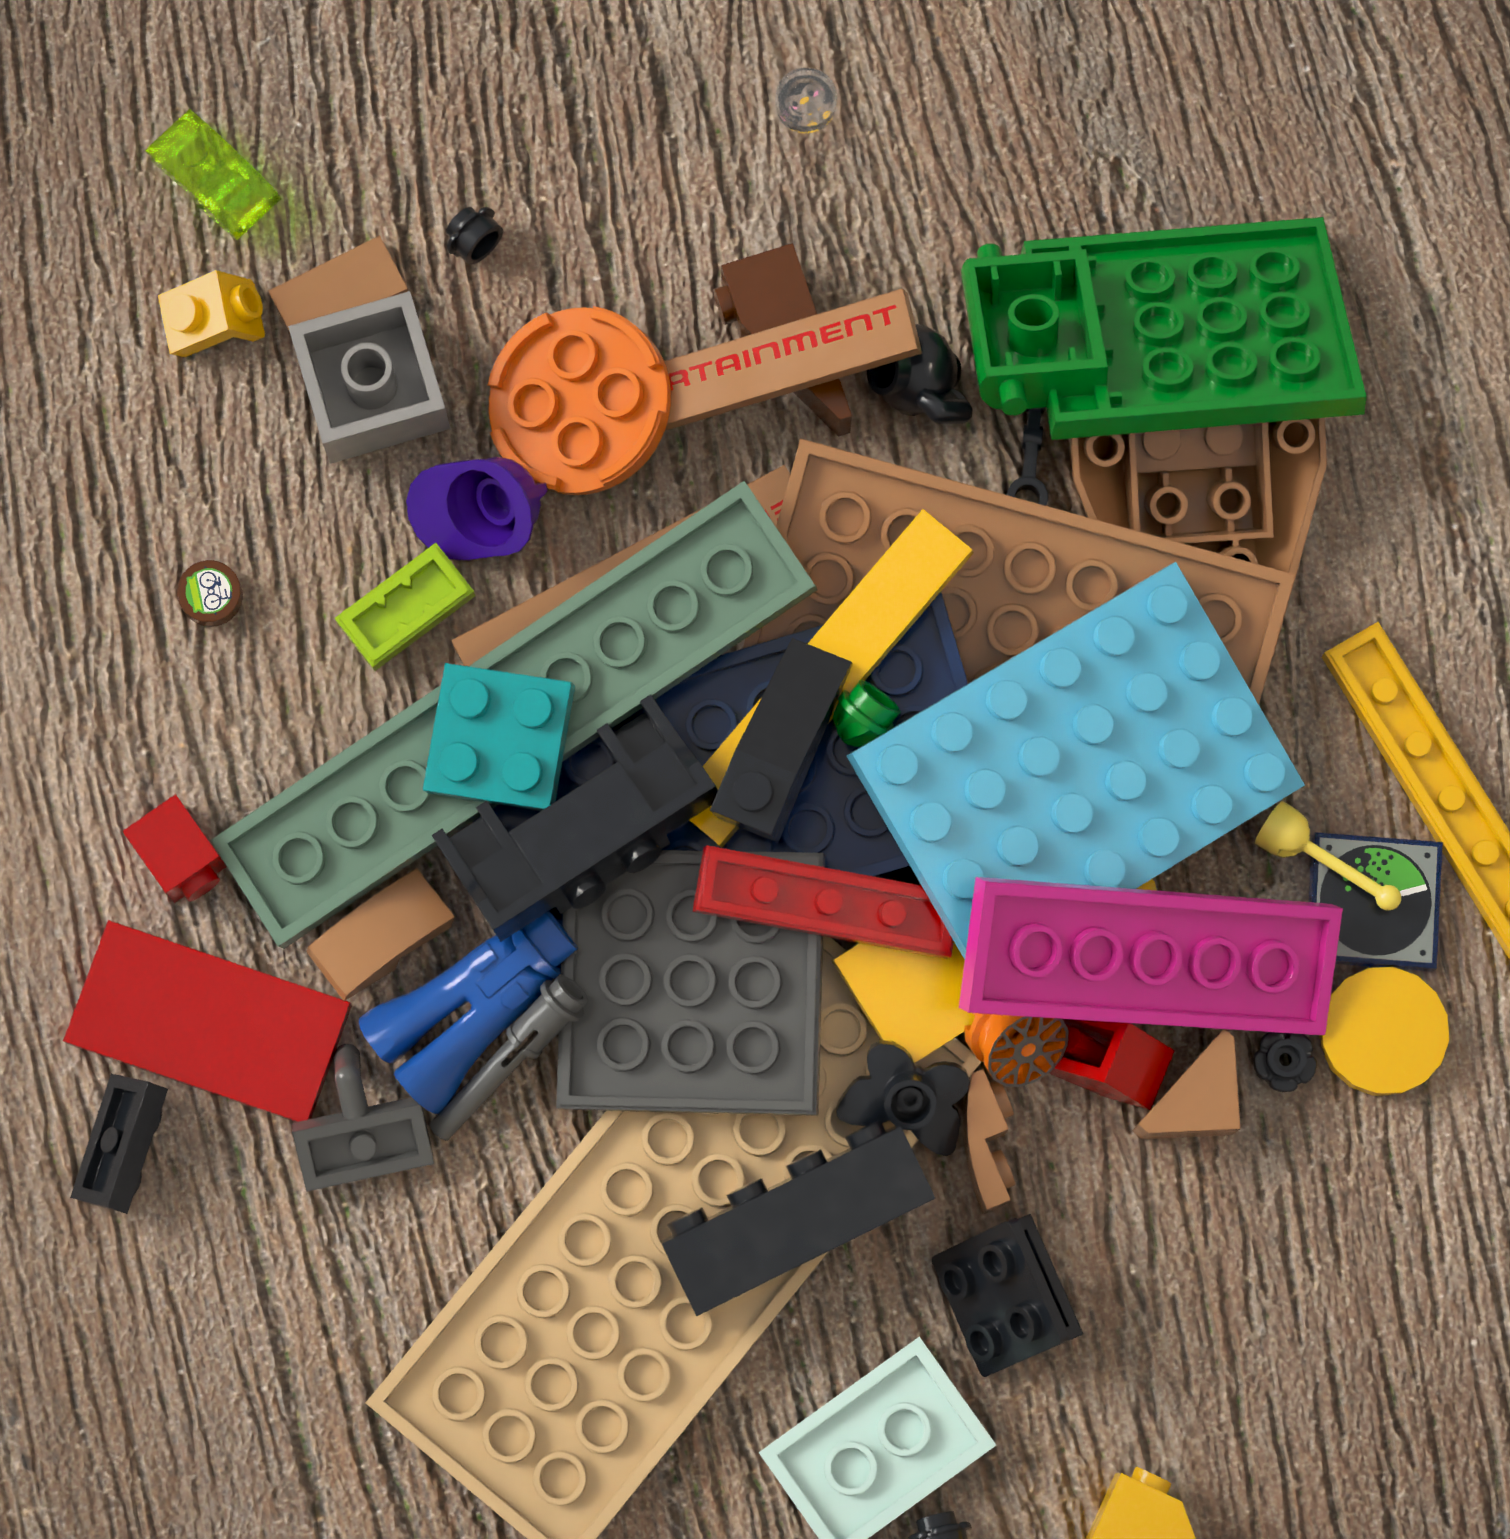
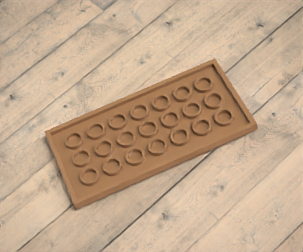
[743,438,1296,705]

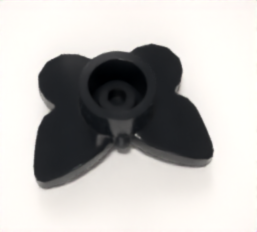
[836,1040,970,1156]

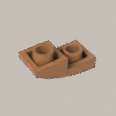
[306,868,455,1001]
[963,1069,1015,1215]

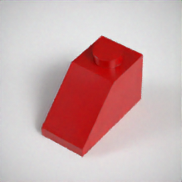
[1049,1019,1175,1110]

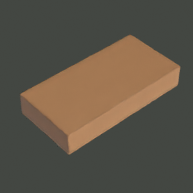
[268,235,408,333]

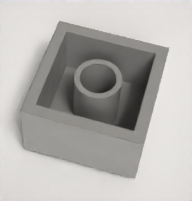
[288,291,450,464]

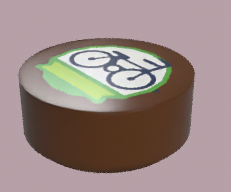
[177,560,243,627]

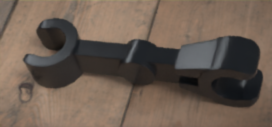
[1006,407,1048,506]

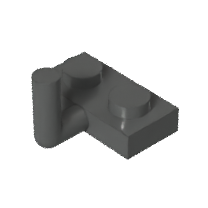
[292,1044,434,1192]

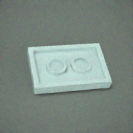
[758,1337,996,1539]

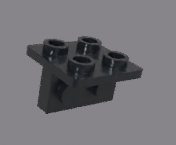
[932,1214,1083,1377]

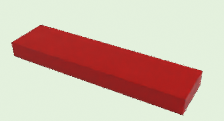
[692,845,954,959]

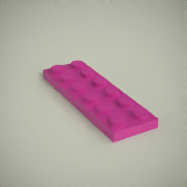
[959,877,1343,1035]

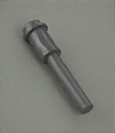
[429,975,588,1141]

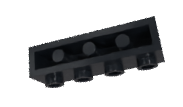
[660,1120,936,1316]

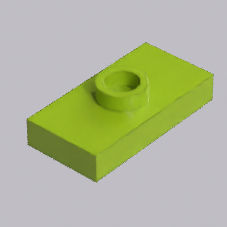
[335,543,475,672]

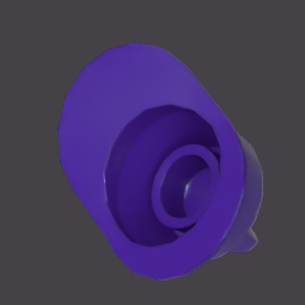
[406,457,548,560]

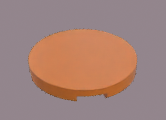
[487,306,671,495]

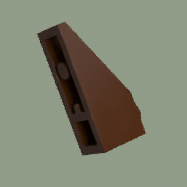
[713,243,852,437]

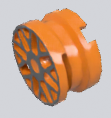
[964,1013,1069,1087]

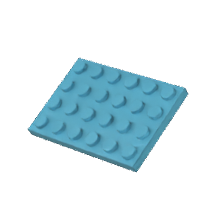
[846,562,1305,960]

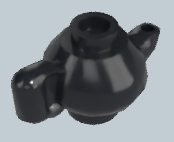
[866,324,973,424]

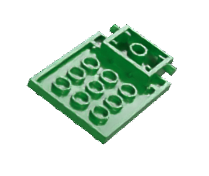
[961,217,1367,440]

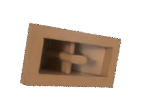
[1132,1029,1240,1139]

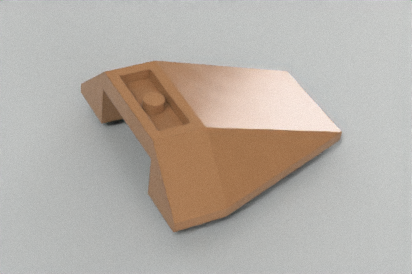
[1070,418,1327,657]

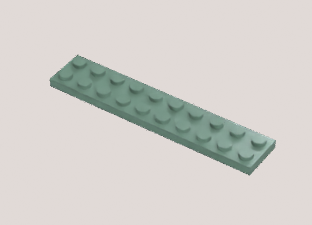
[210,480,818,949]

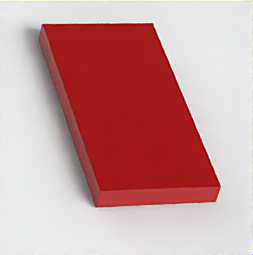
[63,920,352,1122]

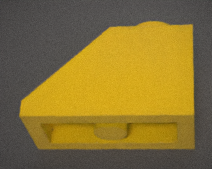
[1086,1467,1196,1539]

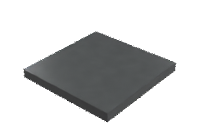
[556,850,825,1116]

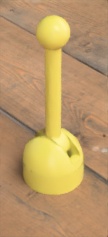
[1255,801,1401,911]

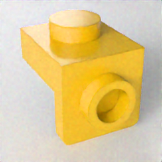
[158,270,265,357]

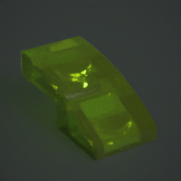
[145,109,282,240]

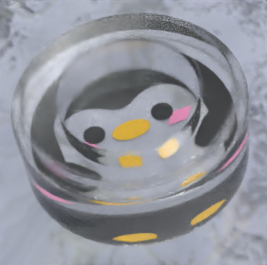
[775,68,837,134]

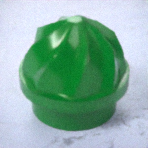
[832,680,901,747]

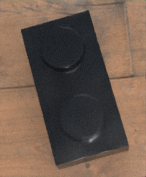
[70,1073,168,1214]

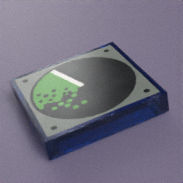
[1308,832,1443,972]

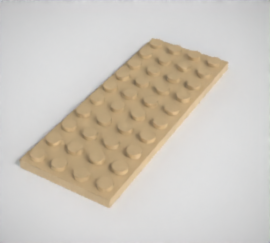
[366,936,982,1539]

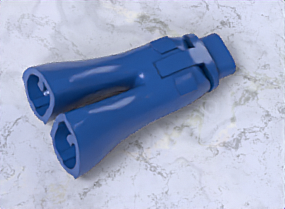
[359,911,578,1114]

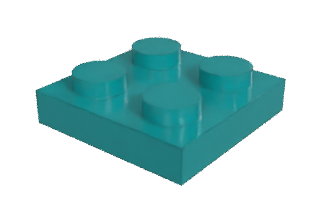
[423,663,575,811]

